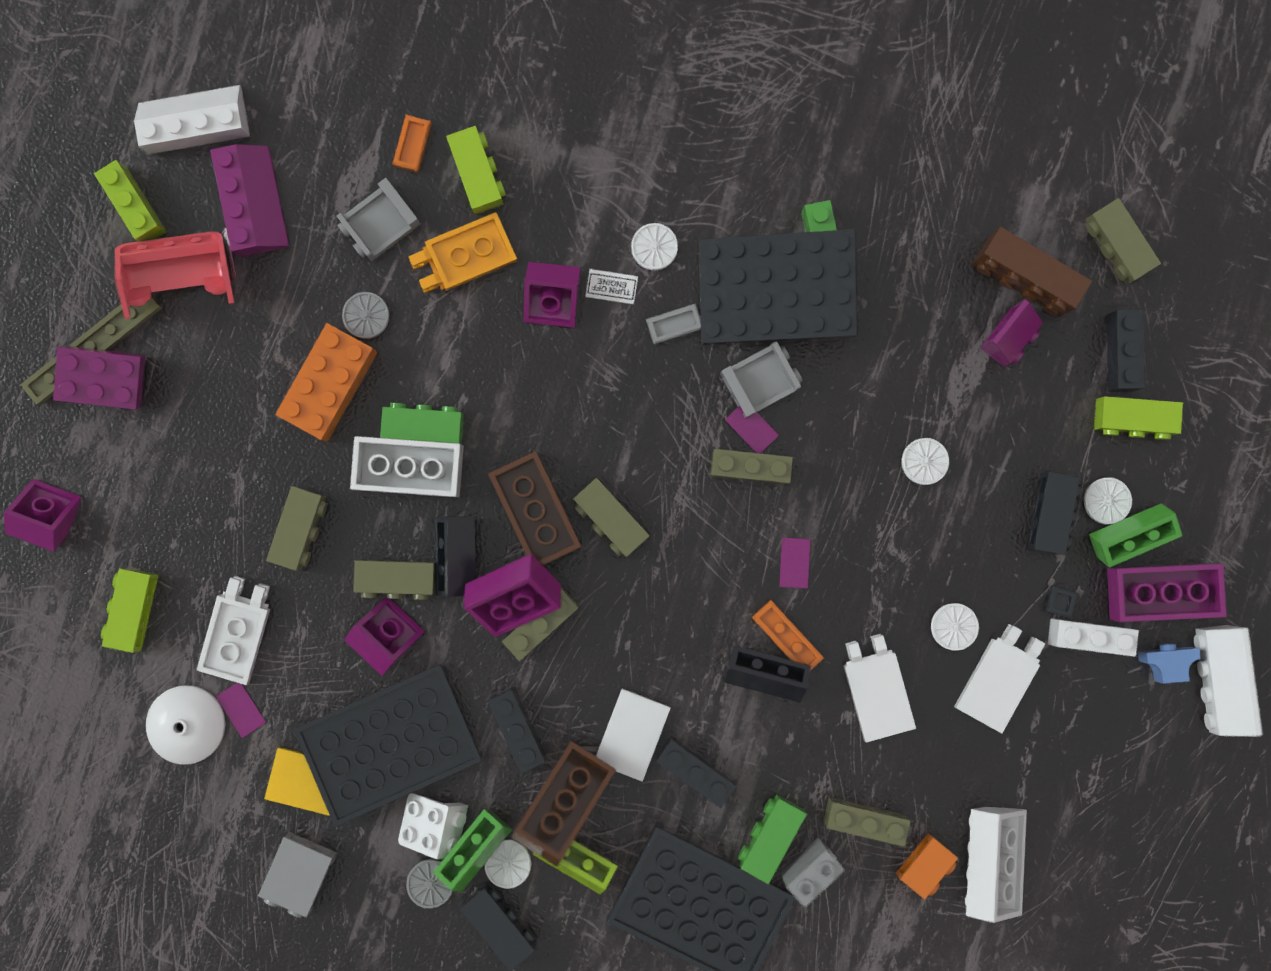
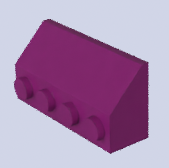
[210,144,290,258]

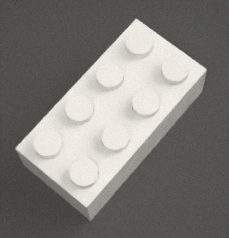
[350,436,464,498]

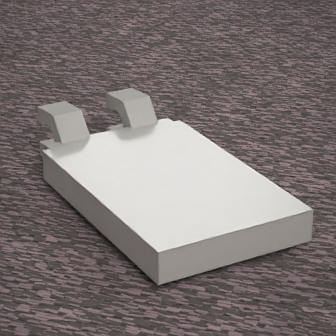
[197,576,270,685]
[954,624,1045,733]
[844,634,916,742]

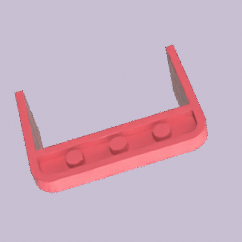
[115,232,234,319]

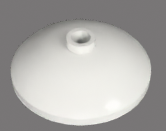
[146,685,226,765]

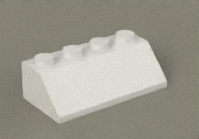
[134,85,250,154]
[1194,625,1262,736]
[965,807,1027,923]

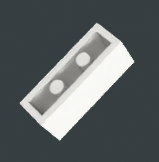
[1048,619,1139,657]

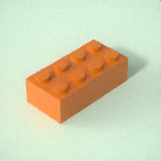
[275,323,378,442]

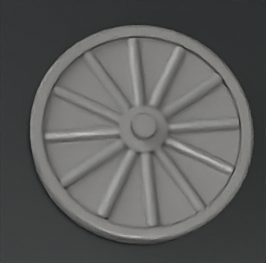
[342,292,389,339]
[406,859,453,908]

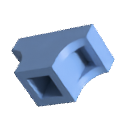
[1138,644,1201,684]

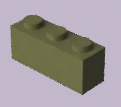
[1085,198,1161,285]
[710,449,793,484]
[573,478,649,557]
[266,486,328,571]
[353,560,435,600]
[502,587,580,661]
[823,797,911,847]

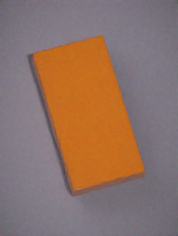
[393,115,432,173]

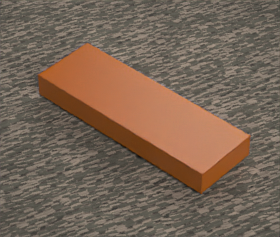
[752,600,824,671]

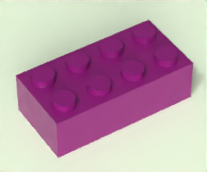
[1107,563,1227,622]

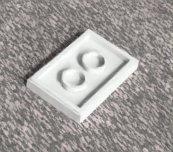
[596,688,671,782]

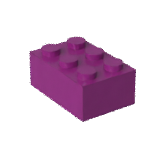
[53,346,146,409]
[464,554,561,637]

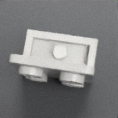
[398,793,468,859]

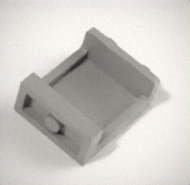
[337,178,421,261]
[720,341,802,418]
[258,832,337,917]
[780,837,844,906]

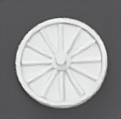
[631,223,678,270]
[902,438,949,485]
[1084,477,1132,524]
[931,603,979,651]
[484,840,532,889]

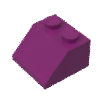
[523,262,580,328]
[980,299,1043,367]
[4,479,81,552]
[344,597,425,676]

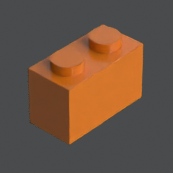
[896,833,958,899]

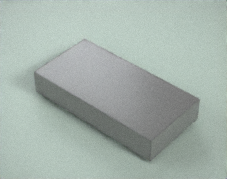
[646,304,701,345]

